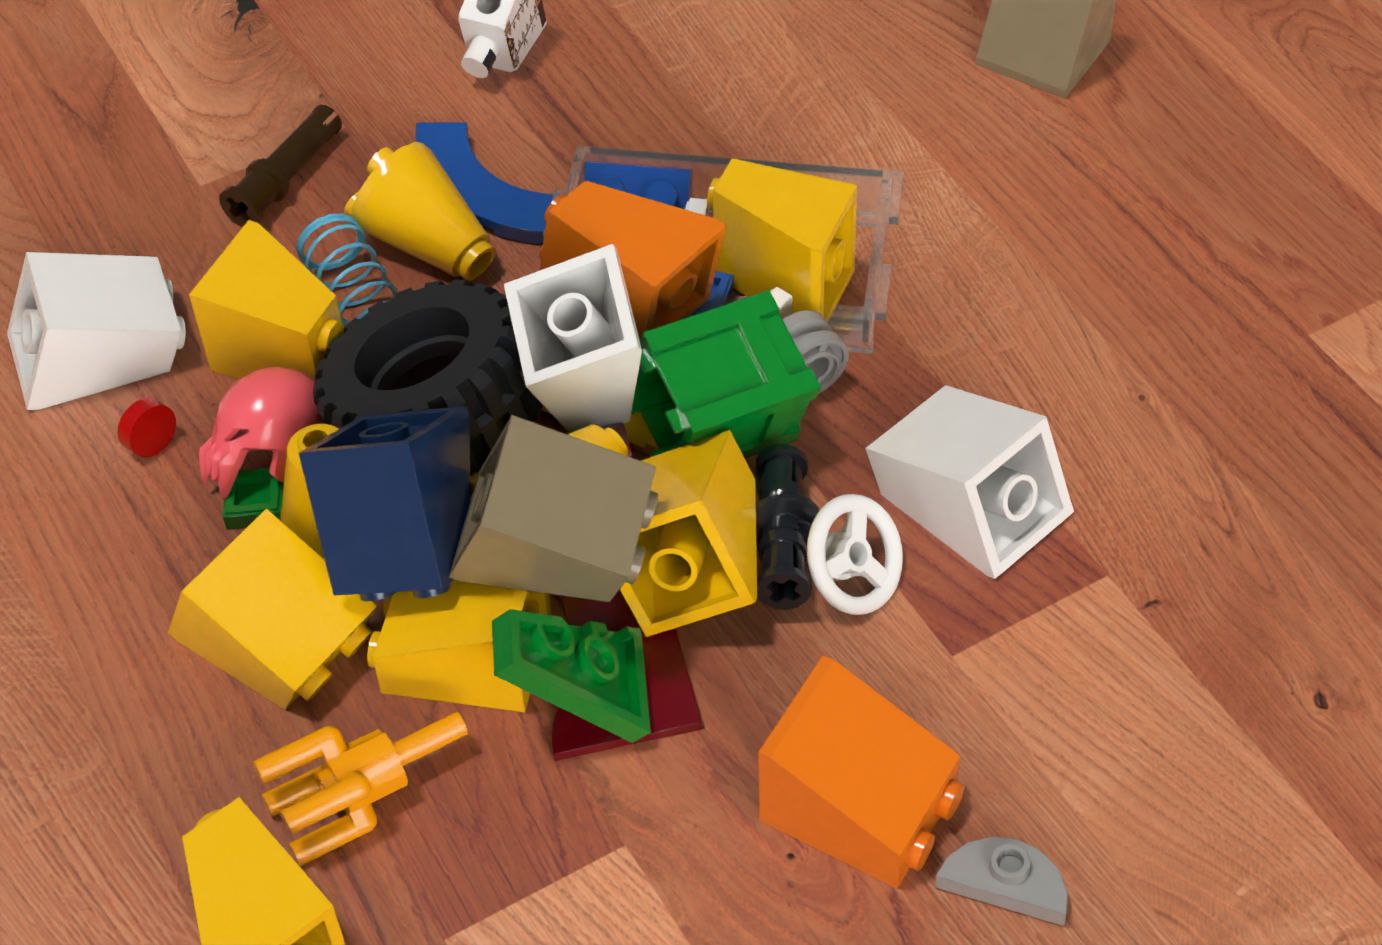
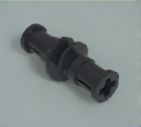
[756,444,819,610]

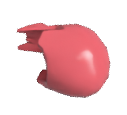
[199,366,325,499]

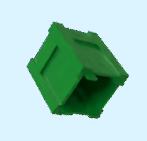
[631,290,821,459]

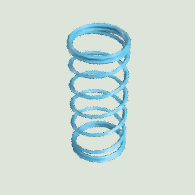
[296,214,398,325]

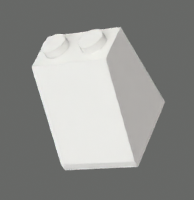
[504,244,642,433]
[7,252,186,410]
[865,385,1074,579]

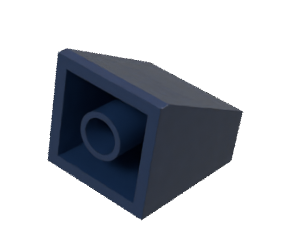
[299,406,470,601]

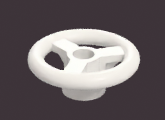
[807,494,903,615]

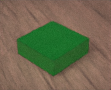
[223,468,284,530]

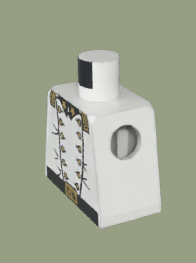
[458,0,547,78]

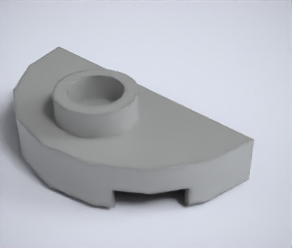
[935,837,1068,926]

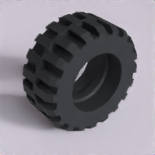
[313,279,543,476]

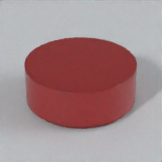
[117,397,176,458]

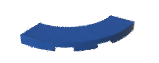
[415,122,560,244]

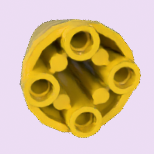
[344,142,496,281]

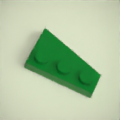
[492,609,651,743]

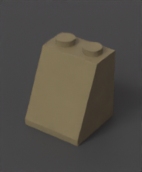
[976,0,1116,99]
[449,415,658,602]

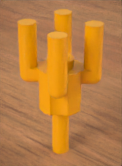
[252,712,468,866]

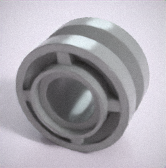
[782,310,849,394]

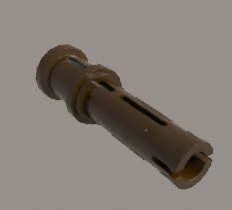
[219,104,342,227]

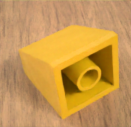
[707,158,857,322]
[189,220,345,380]
[620,430,757,637]
[167,509,377,710]
[367,580,551,713]
[182,797,346,945]

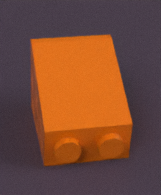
[539,180,727,349]
[758,655,965,889]

